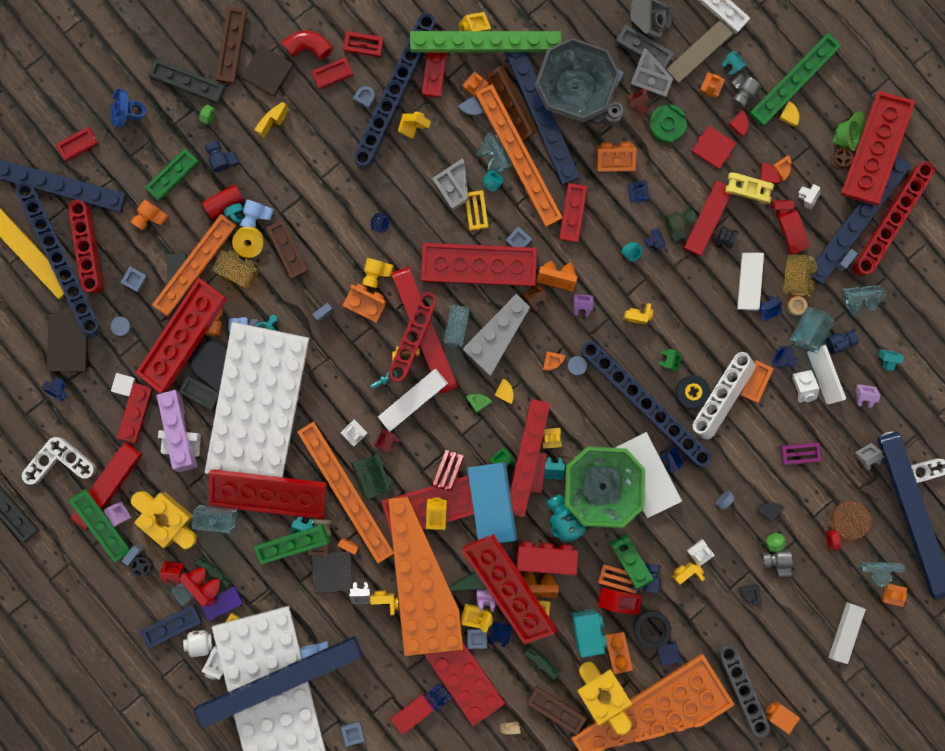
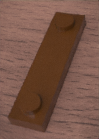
[215,6,247,84]
[486,66,537,142]

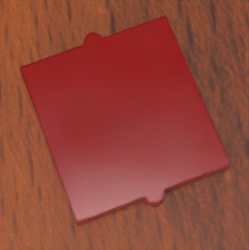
[691,126,736,169]

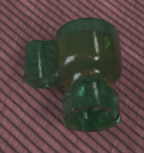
[665,208,696,242]

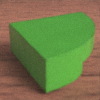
[466,394,492,413]

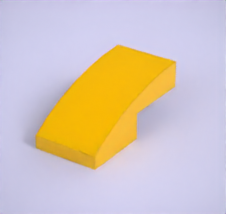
[255,102,289,138]

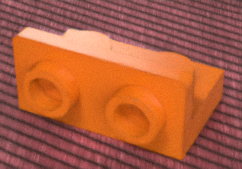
[596,141,636,172]
[342,283,387,323]

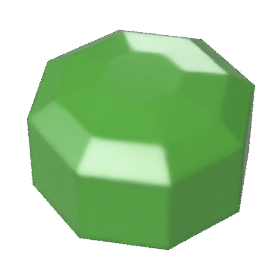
[199,105,215,125]
[766,533,786,552]

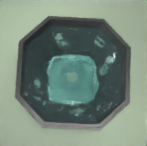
[535,38,620,122]

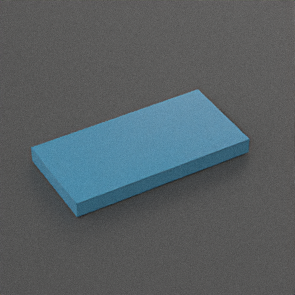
[468,462,517,543]

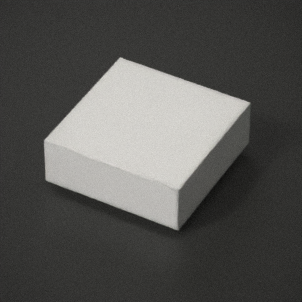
[111,373,136,396]

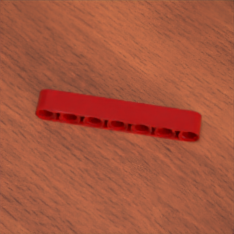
[852,161,935,277]
[391,266,458,395]

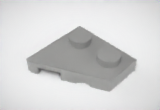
[631,48,673,97]
[432,158,469,210]

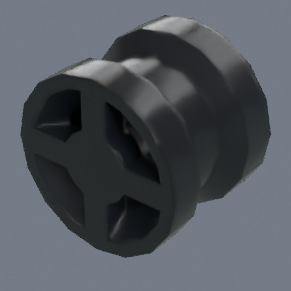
[716,226,738,249]
[130,556,154,577]

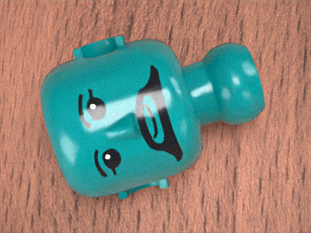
[547,494,586,543]

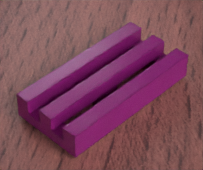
[780,442,822,465]

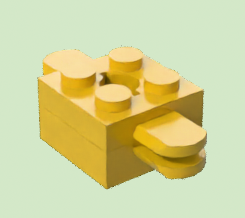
[131,491,197,549]
[577,662,633,735]

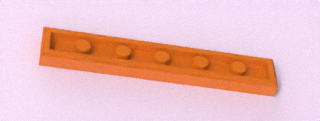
[152,214,237,317]

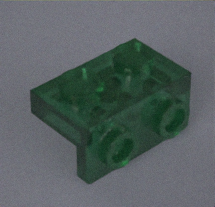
[351,454,391,500]

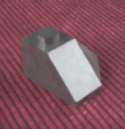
[630,0,672,39]

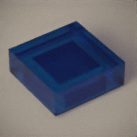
[657,641,681,666]

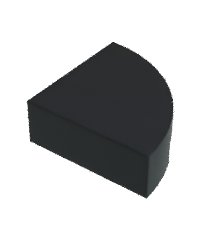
[756,503,784,522]
[738,584,762,605]

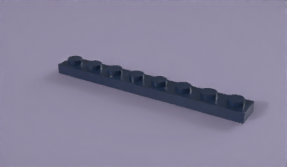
[504,52,580,185]
[805,154,912,285]
[0,159,127,213]

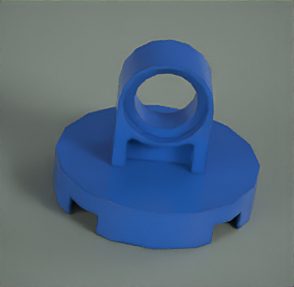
[110,88,146,128]

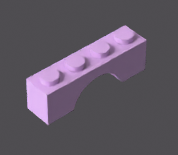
[157,390,197,472]

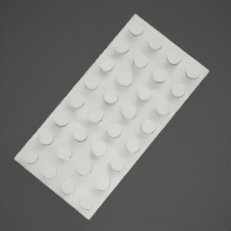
[205,322,310,477]
[212,606,326,751]

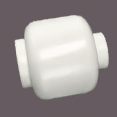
[183,630,213,657]

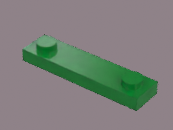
[69,488,131,563]
[254,524,330,565]

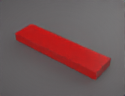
[683,180,731,256]

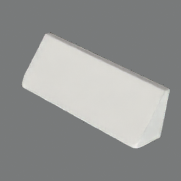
[737,253,764,311]
[807,345,846,404]
[829,602,866,664]

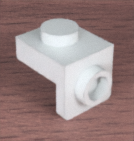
[792,370,819,403]
[202,646,223,680]

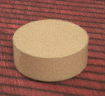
[787,296,808,316]

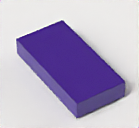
[200,586,244,621]

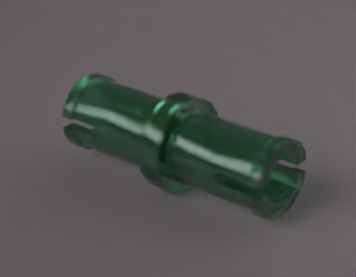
[195,556,233,590]
[523,645,561,680]

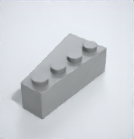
[463,294,530,377]

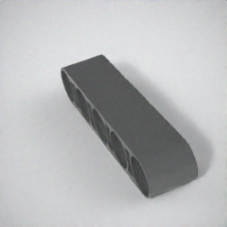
[717,643,770,738]

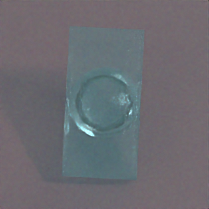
[859,562,905,587]

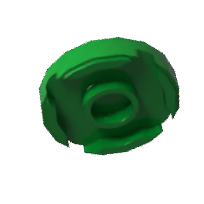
[649,105,687,143]

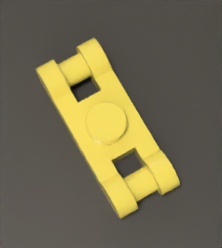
[725,173,774,204]

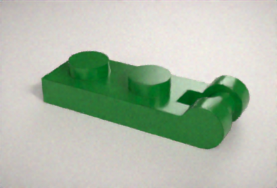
[610,534,654,590]

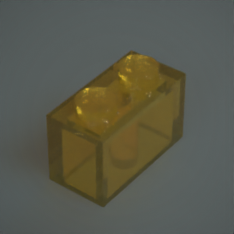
[211,250,259,290]
[783,254,817,297]

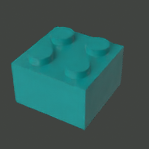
[571,608,607,657]

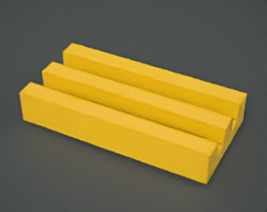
[466,190,488,231]

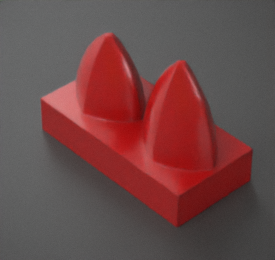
[179,568,220,607]

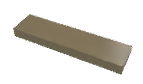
[666,20,733,85]

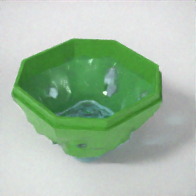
[565,447,645,528]

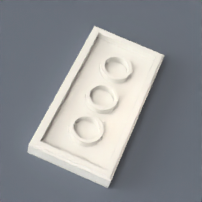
[615,432,682,518]

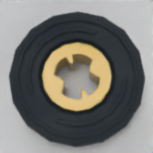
[675,375,710,409]

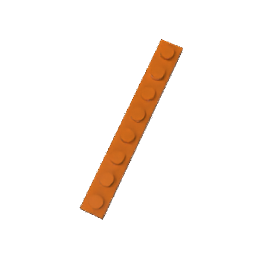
[475,84,563,228]
[297,421,394,563]

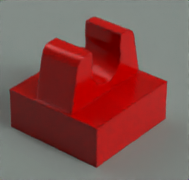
[770,200,795,217]
[159,561,184,585]

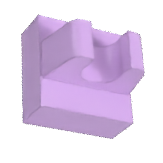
[855,384,880,408]
[104,502,131,527]
[477,589,496,612]

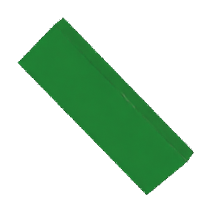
[144,148,200,202]

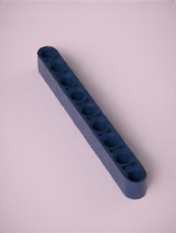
[354,13,435,170]
[16,182,100,338]
[581,341,712,467]
[877,431,945,600]
[193,636,364,728]

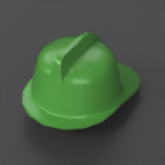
[833,111,866,151]

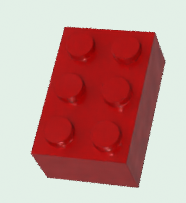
[516,541,578,575]

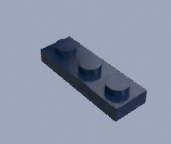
[140,604,203,649]

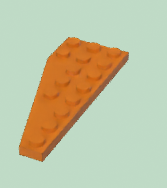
[388,497,463,656]
[571,653,735,751]

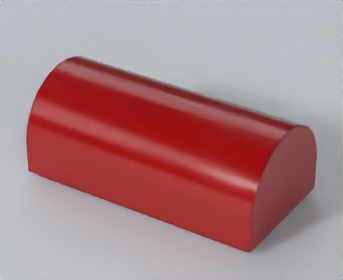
[202,184,245,219]

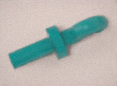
[370,371,398,389]

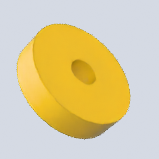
[232,226,264,258]

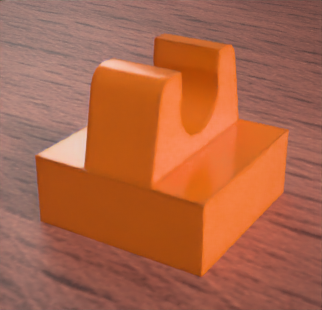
[462,71,489,99]
[699,73,725,99]
[882,583,907,607]

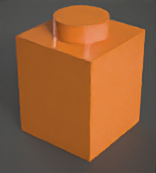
[765,700,800,734]

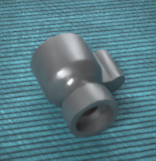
[731,74,761,108]
[594,102,623,126]
[761,549,793,578]

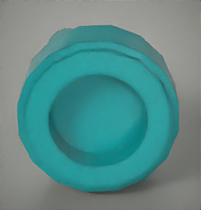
[482,171,503,192]
[224,203,243,223]
[621,242,643,262]

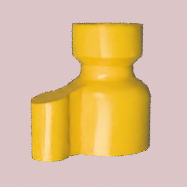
[362,258,394,288]

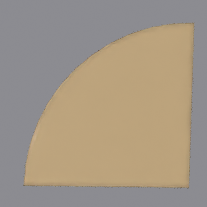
[500,721,520,734]

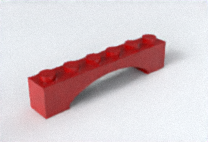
[510,399,550,517]

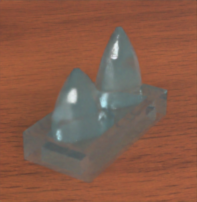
[476,133,513,172]
[842,285,886,316]

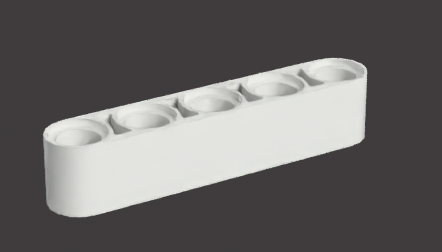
[693,352,755,440]

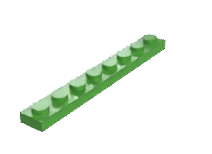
[410,31,561,52]

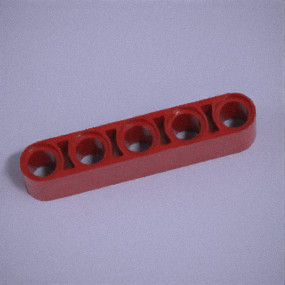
[69,200,103,294]
[389,292,437,383]
[70,442,143,531]

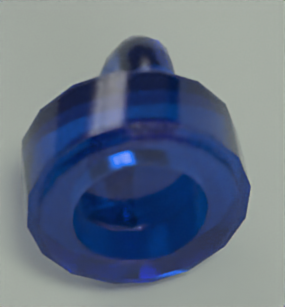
[371,213,390,233]

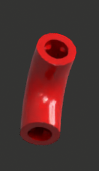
[281,30,334,60]

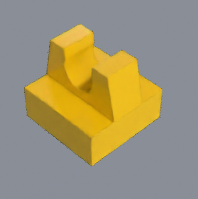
[542,428,562,449]

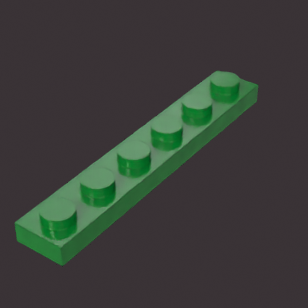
[749,33,842,127]

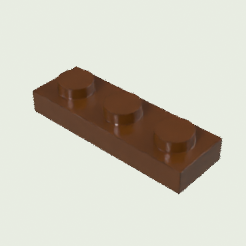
[266,220,309,279]
[526,686,587,735]

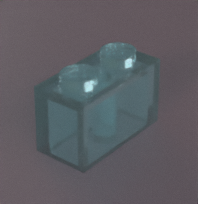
[444,304,470,348]
[790,307,835,353]
[192,505,238,533]

